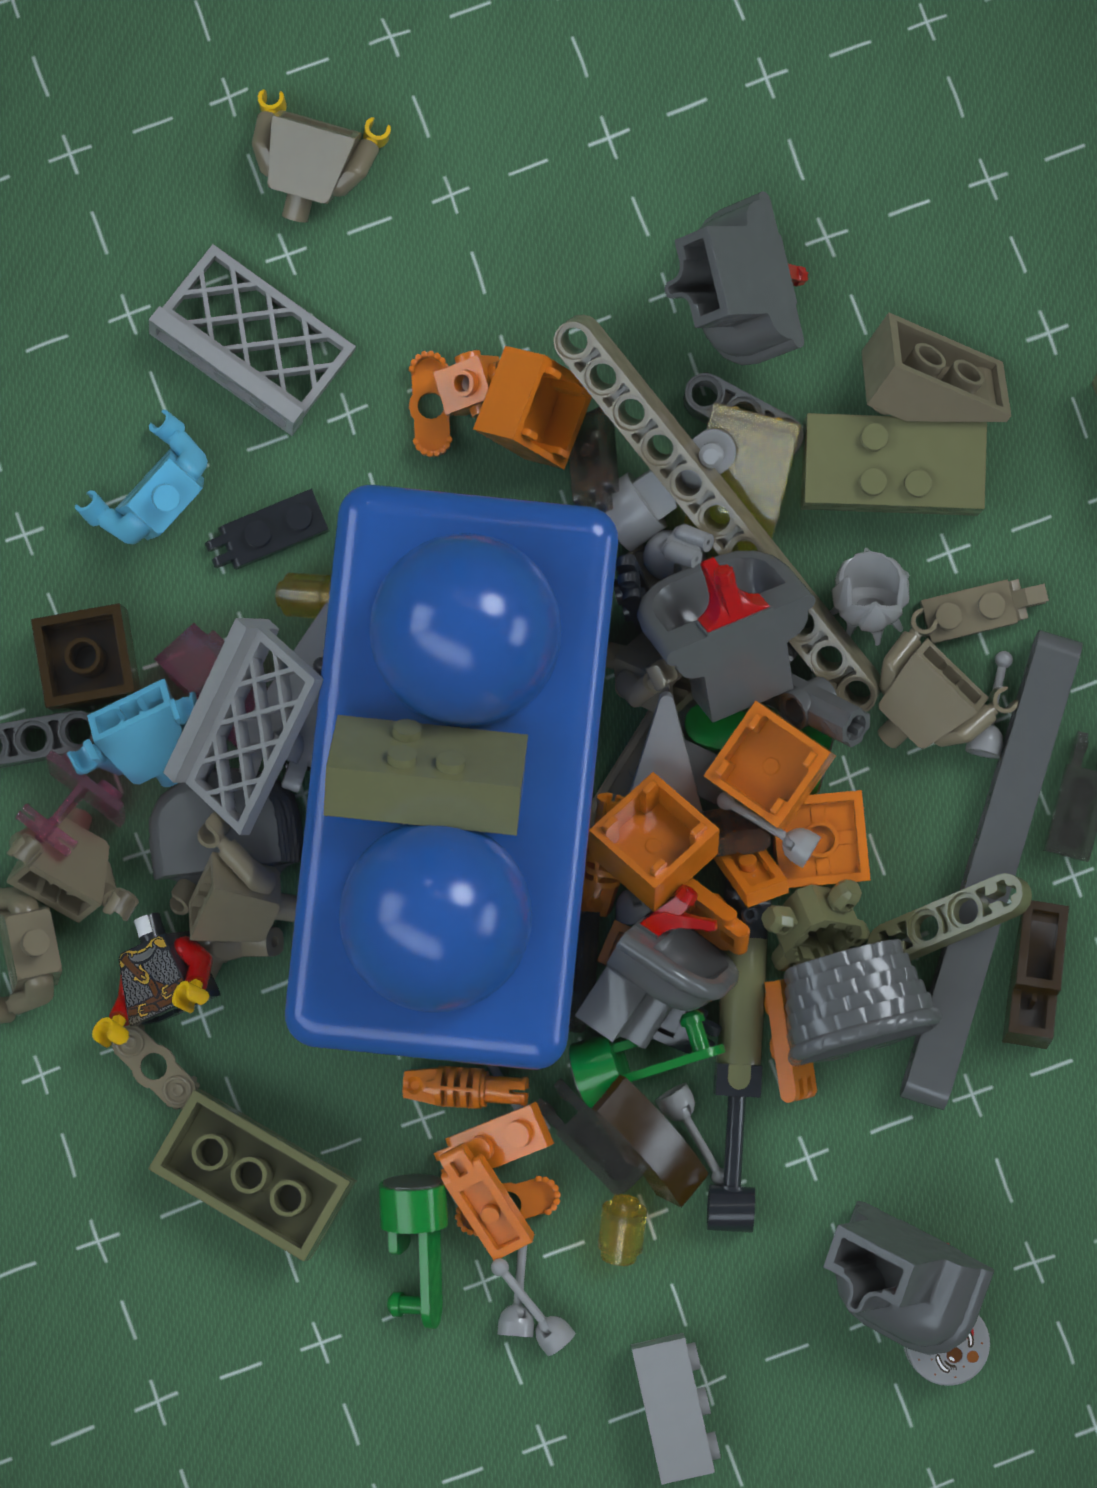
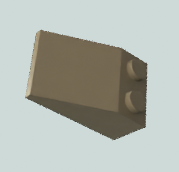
[861,313,1011,422]

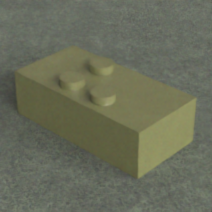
[801,413,987,516]
[323,715,528,836]
[148,1090,357,1261]

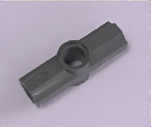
[762,673,870,747]

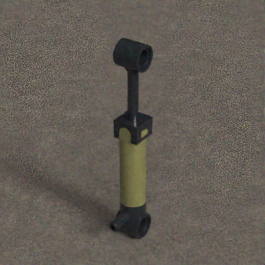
[707,876,771,1233]

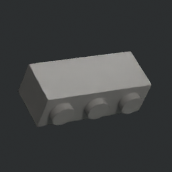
[631,1333,721,1485]

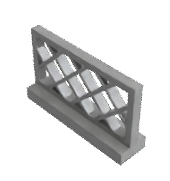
[149,244,356,436]
[163,618,324,835]

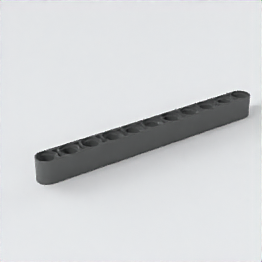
[900,630,1083,1110]

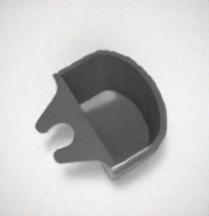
[149,768,303,886]
[784,939,942,1066]

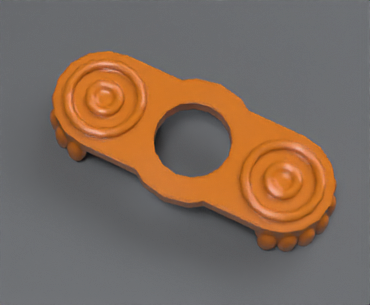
[409,351,453,458]
[455,1176,561,1236]

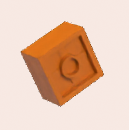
[473,346,592,469]
[703,700,837,830]
[589,772,720,912]
[771,790,871,888]

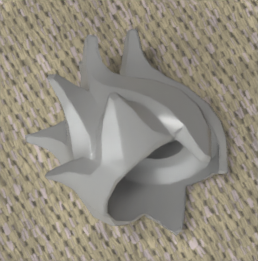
[830,548,910,646]

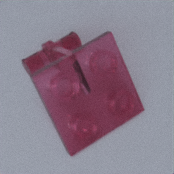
[15,750,126,857]

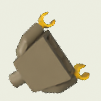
[252,89,391,223]

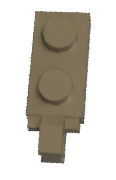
[920,579,1049,644]

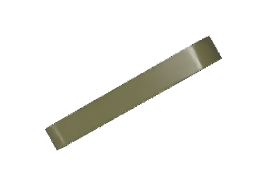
[867,873,1032,961]

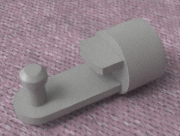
[593,428,737,552]

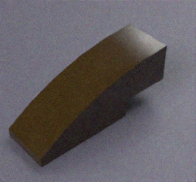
[1002,900,1069,1049]
[592,1075,709,1208]

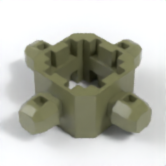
[761,879,870,971]

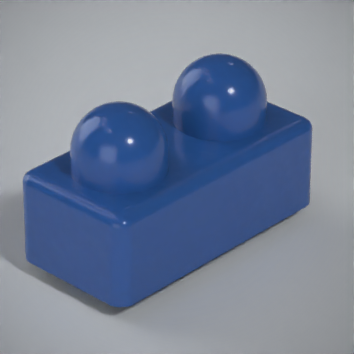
[285,485,618,1070]

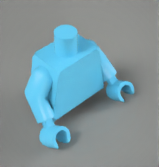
[75,410,207,544]
[66,679,197,787]

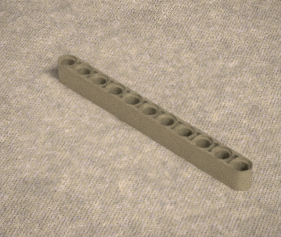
[553,314,881,712]

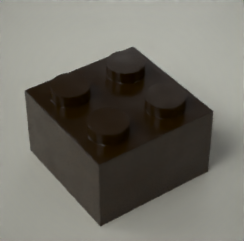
[31,603,141,712]

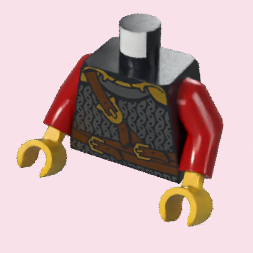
[92,913,221,1048]

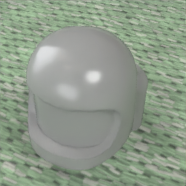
[643,524,714,580]

